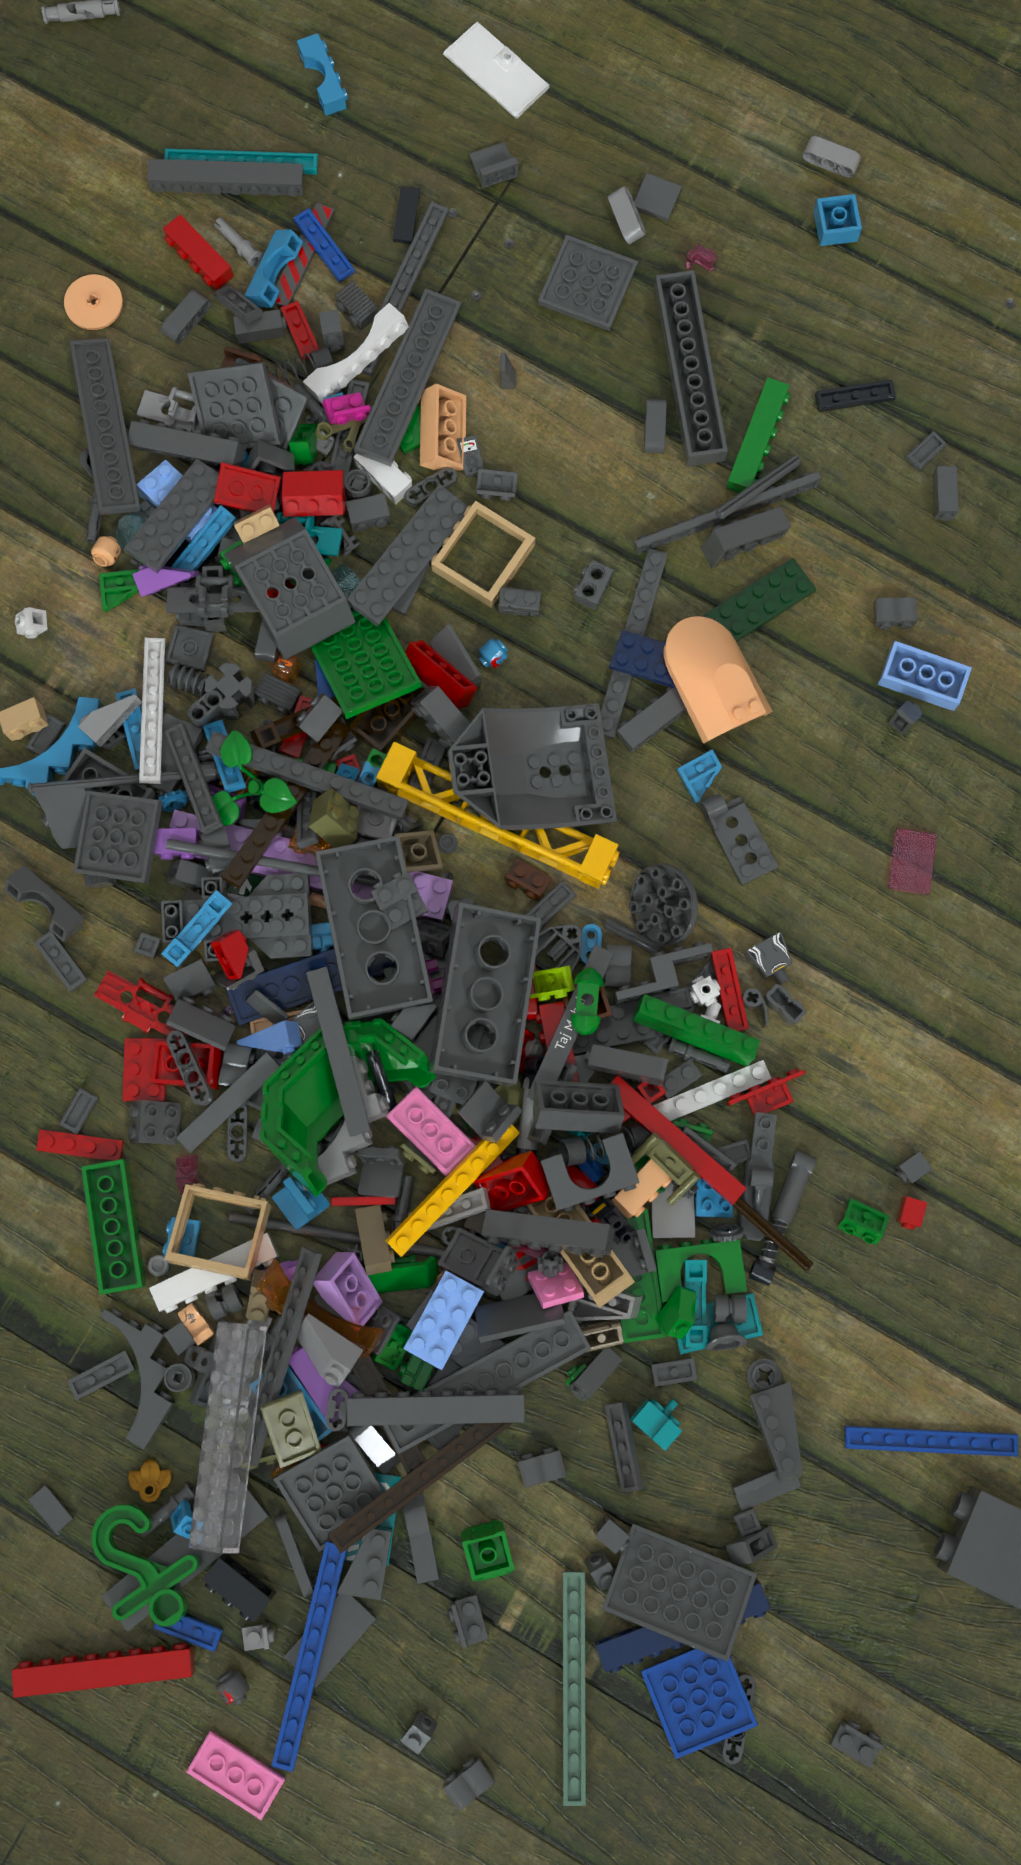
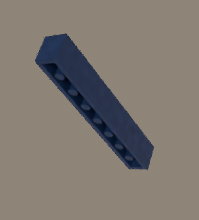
[595,1580,770,1673]

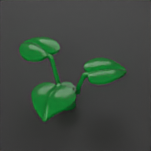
[213,730,297,826]

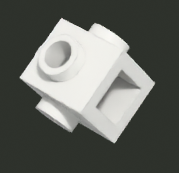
[15,607,47,638]
[689,976,720,1007]

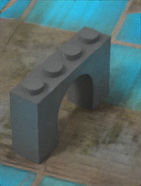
[541,1133,640,1213]

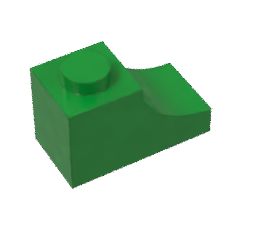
[289,424,318,466]

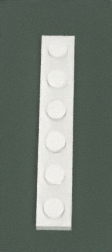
[653,1060,772,1121]

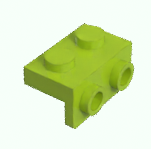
[530,965,575,1001]

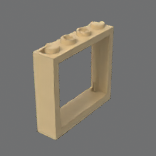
[431,501,536,608]
[165,1183,271,1281]

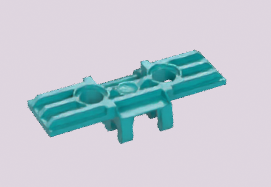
[276,512,343,556]

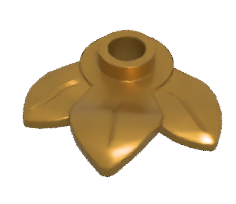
[128,1457,172,1503]

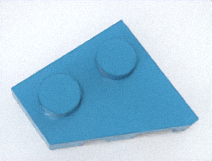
[676,749,722,803]

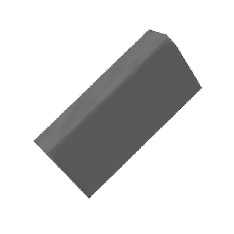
[246,990,289,1025]

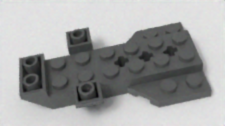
[161,873,313,962]

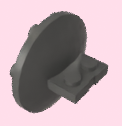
[629,863,698,946]

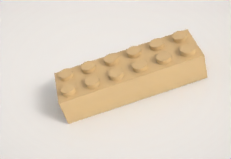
[527,1190,635,1308]

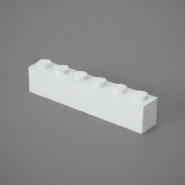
[149,1233,280,1313]

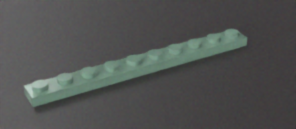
[563,1571,586,1806]

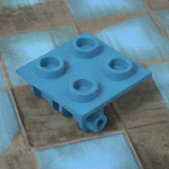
[694,1175,733,1218]

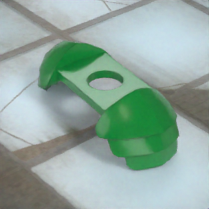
[571,967,604,1036]

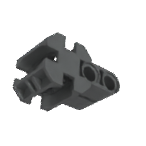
[188,663,257,733]

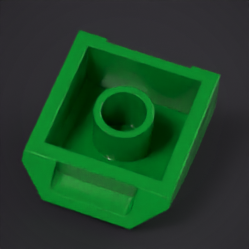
[461,1520,515,1581]

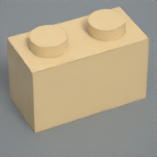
[234,504,280,544]
[0,697,49,741]

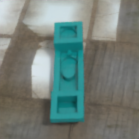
[684,1260,707,1347]

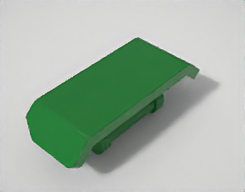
[362,1254,438,1293]

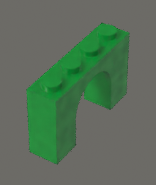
[654,1239,747,1302]

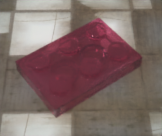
[888,828,937,895]

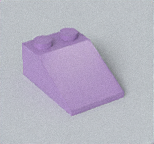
[313,1252,383,1331]

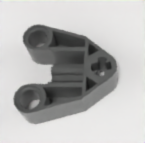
[535,924,581,974]

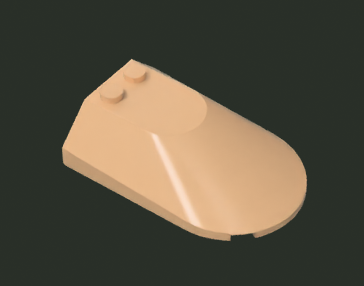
[663,616,773,743]

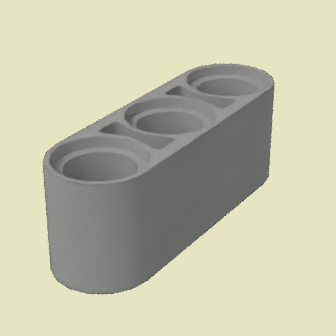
[803,136,861,178]
[608,185,646,245]

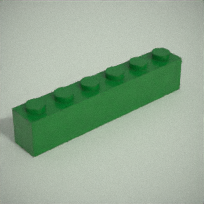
[726,377,791,493]
[632,994,760,1067]

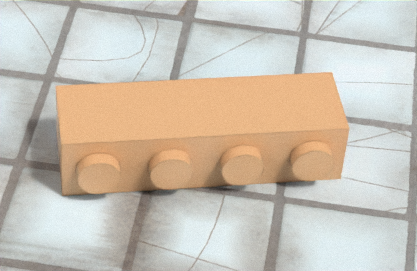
[610,1158,673,1219]

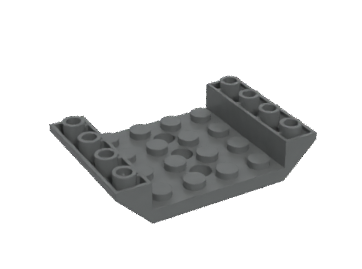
[224,517,355,660]

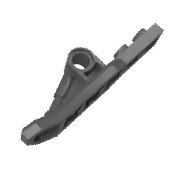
[739,1112,777,1241]

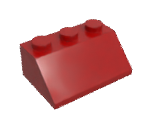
[282,470,346,517]

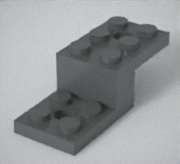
[613,941,713,1005]

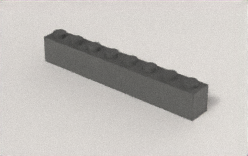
[147,159,305,197]
[347,1389,525,1426]

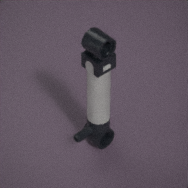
[500,1054,545,1161]

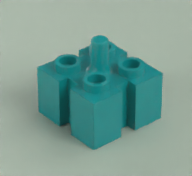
[630,1399,682,1451]

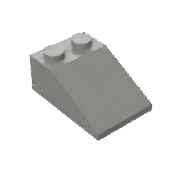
[297,1313,363,1388]

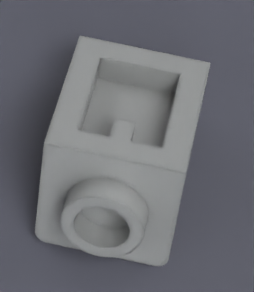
[242,1623,275,1651]

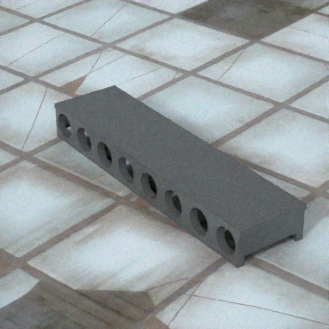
[101,1480,270,1632]

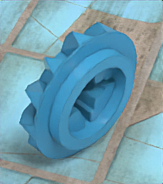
[159,790,190,812]

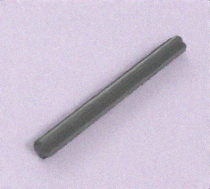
[715,455,801,519]

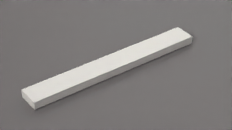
[139,637,165,784]

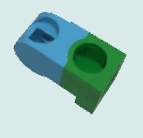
[357,748,387,787]

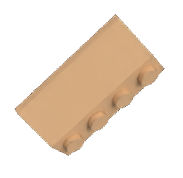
[420,384,466,471]

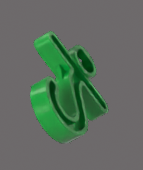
[91,1504,201,1626]

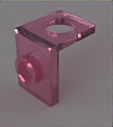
[175,1155,199,1195]

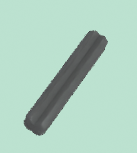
[604,918,661,954]

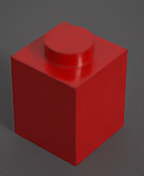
[896,1196,927,1230]

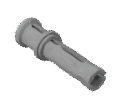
[214,217,263,267]

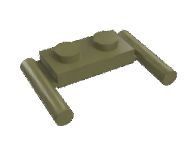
[631,1133,701,1205]

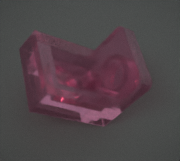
[686,244,718,272]

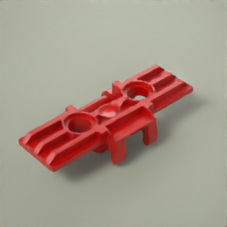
[94,970,188,1042]

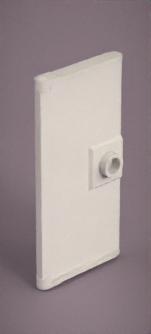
[443,22,549,119]

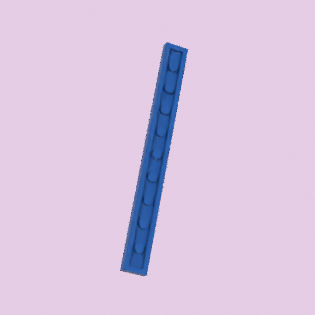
[271,1540,347,1772]

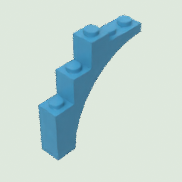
[0,697,103,796]

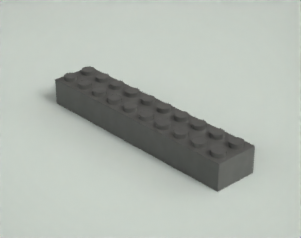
[654,270,728,467]

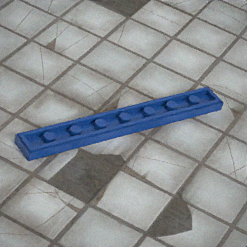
[844,1426,1018,1457]

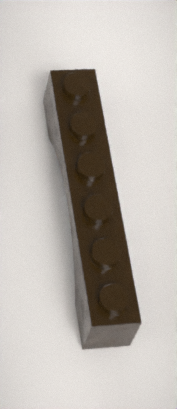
[249,696,344,749]

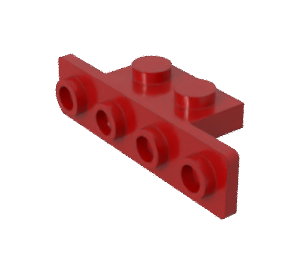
[726,1068,806,1116]

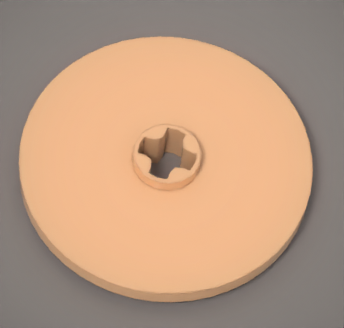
[64,274,123,330]

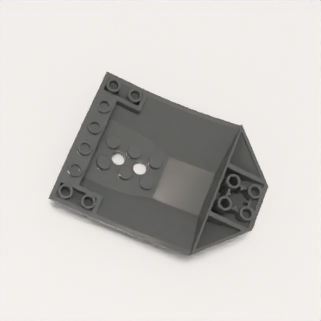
[448,703,617,830]

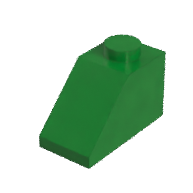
[656,1286,696,1340]

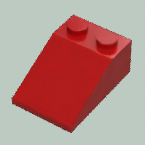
[150,1041,223,1090]
[473,1150,550,1212]

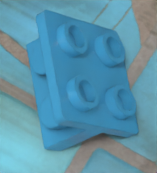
[272,1177,330,1230]

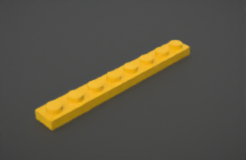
[385,1124,520,1257]

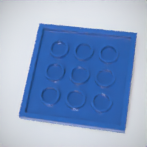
[641,1648,758,1759]

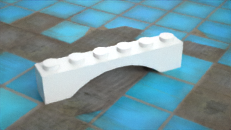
[303,303,409,405]

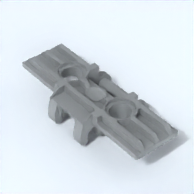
[137,386,201,433]

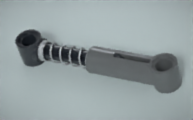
[748,1149,817,1286]

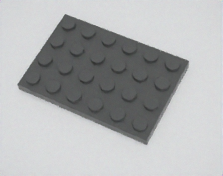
[602,1524,757,1662]

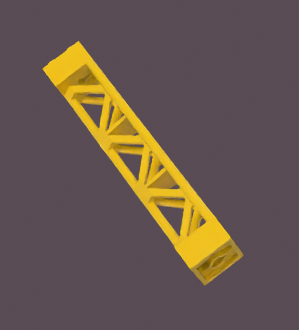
[376,742,620,889]

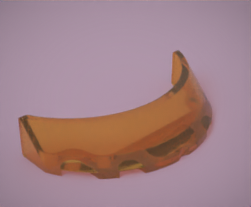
[256,1258,385,1358]

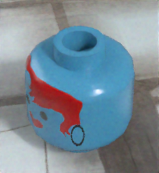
[479,639,508,668]

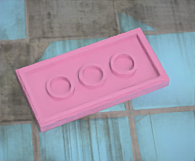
[386,1086,476,1177]
[186,1730,286,1820]

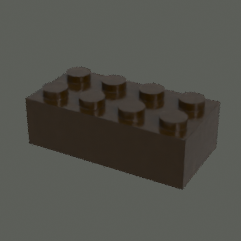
[350,680,427,754]

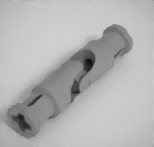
[41,0,121,24]

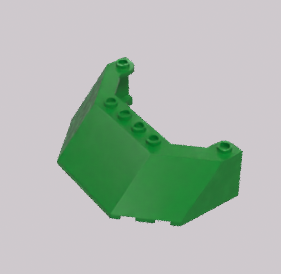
[259,1018,436,1197]

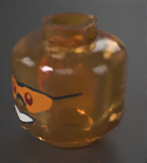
[272,655,302,683]

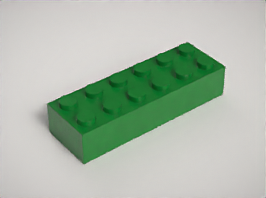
[81,1159,147,1295]

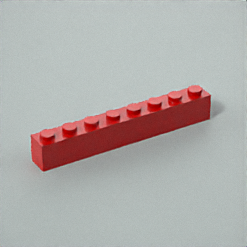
[12,1642,195,1698]

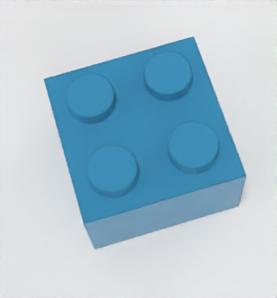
[813,194,862,246]

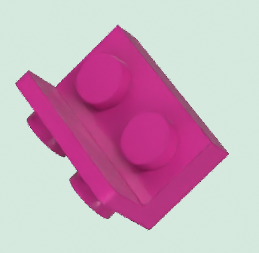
[322,392,371,425]

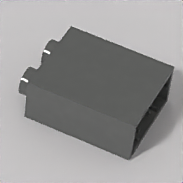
[933,1486,1021,1609]

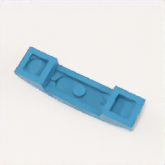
[161,890,233,967]

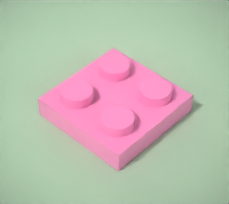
[528,1262,584,1309]

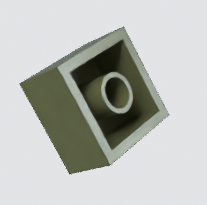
[308,788,360,848]

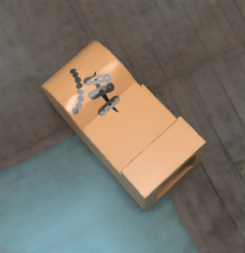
[178,1302,216,1346]

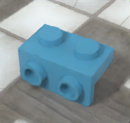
[163,1217,202,1259]

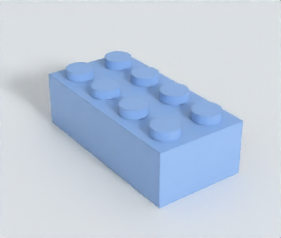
[136,460,217,543]
[878,641,972,711]
[404,1270,484,1370]

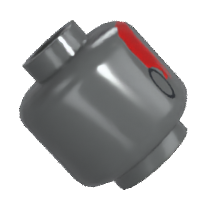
[216,1669,249,1705]

